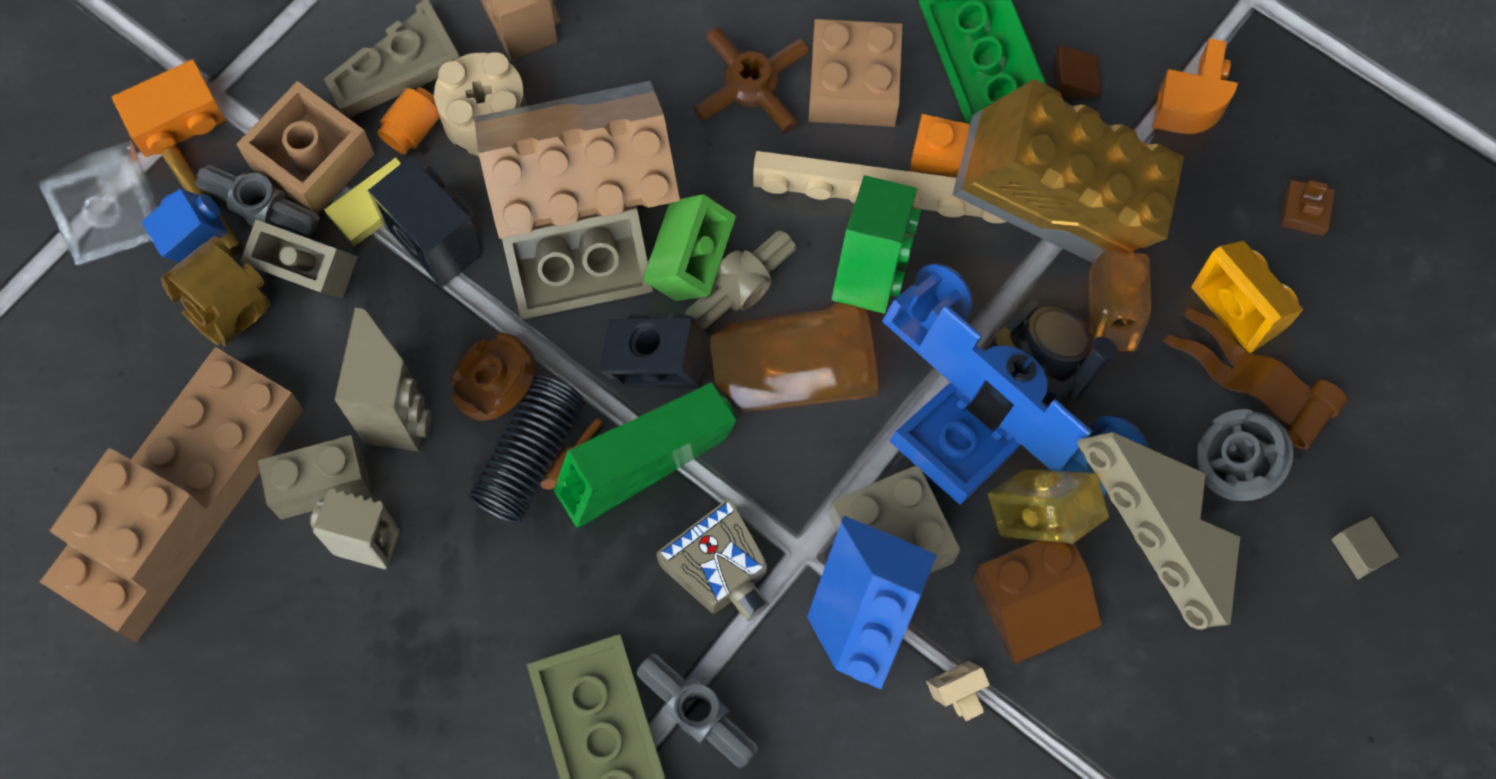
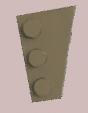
[324,0,460,118]

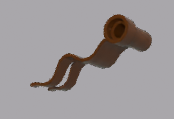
[1163,307,1348,450]

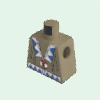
[657,498,770,621]

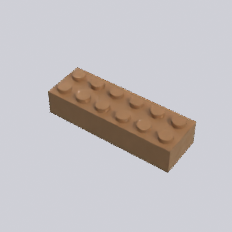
[40,347,304,643]

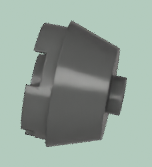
[1197,409,1293,501]

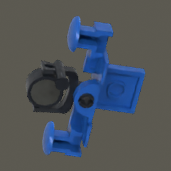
[882,263,1149,507]

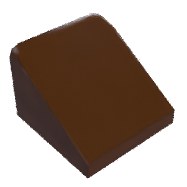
[1053,46,1101,98]

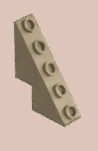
[1078,432,1240,629]

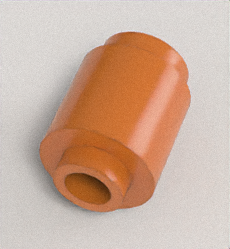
[377,87,440,154]

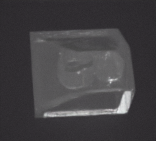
[39,141,157,265]

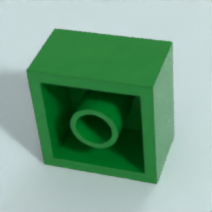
[831,175,922,314]

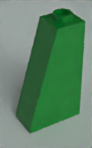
[553,382,736,528]

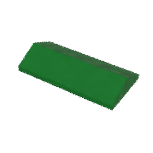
[919,0,1048,124]

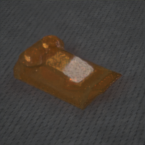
[710,302,878,412]

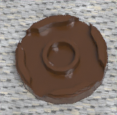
[450,333,536,421]

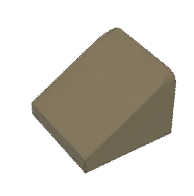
[1331,516,1399,580]

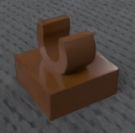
[1280,180,1335,236]

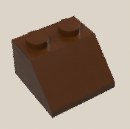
[973,528,1102,665]

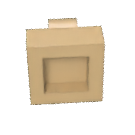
[926,661,990,721]

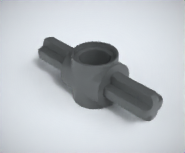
[196,165,320,237]
[636,654,759,768]

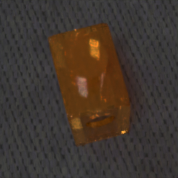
[1089,252,1151,351]

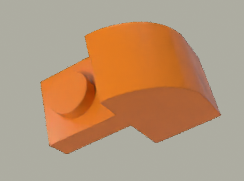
[1152,38,1238,134]

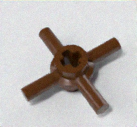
[693,27,809,133]

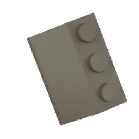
[502,206,653,320]
[335,308,432,451]

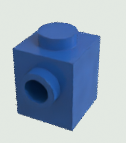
[141,188,228,262]

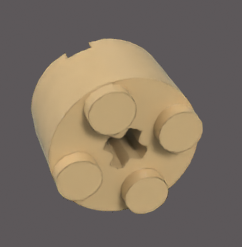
[434,52,528,156]

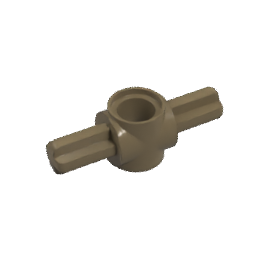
[685,231,796,330]

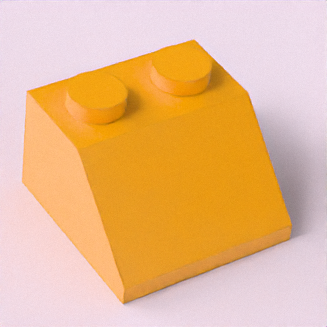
[1191,241,1303,353]

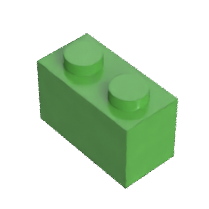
[642,194,736,301]

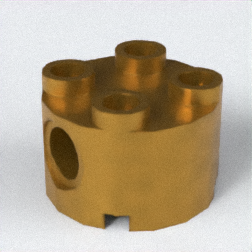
[161,236,271,347]

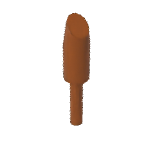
[541,418,603,489]

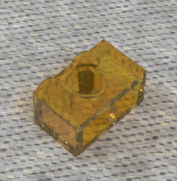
[988,470,1109,543]

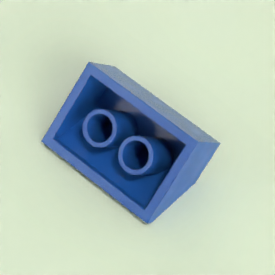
[807,515,937,689]

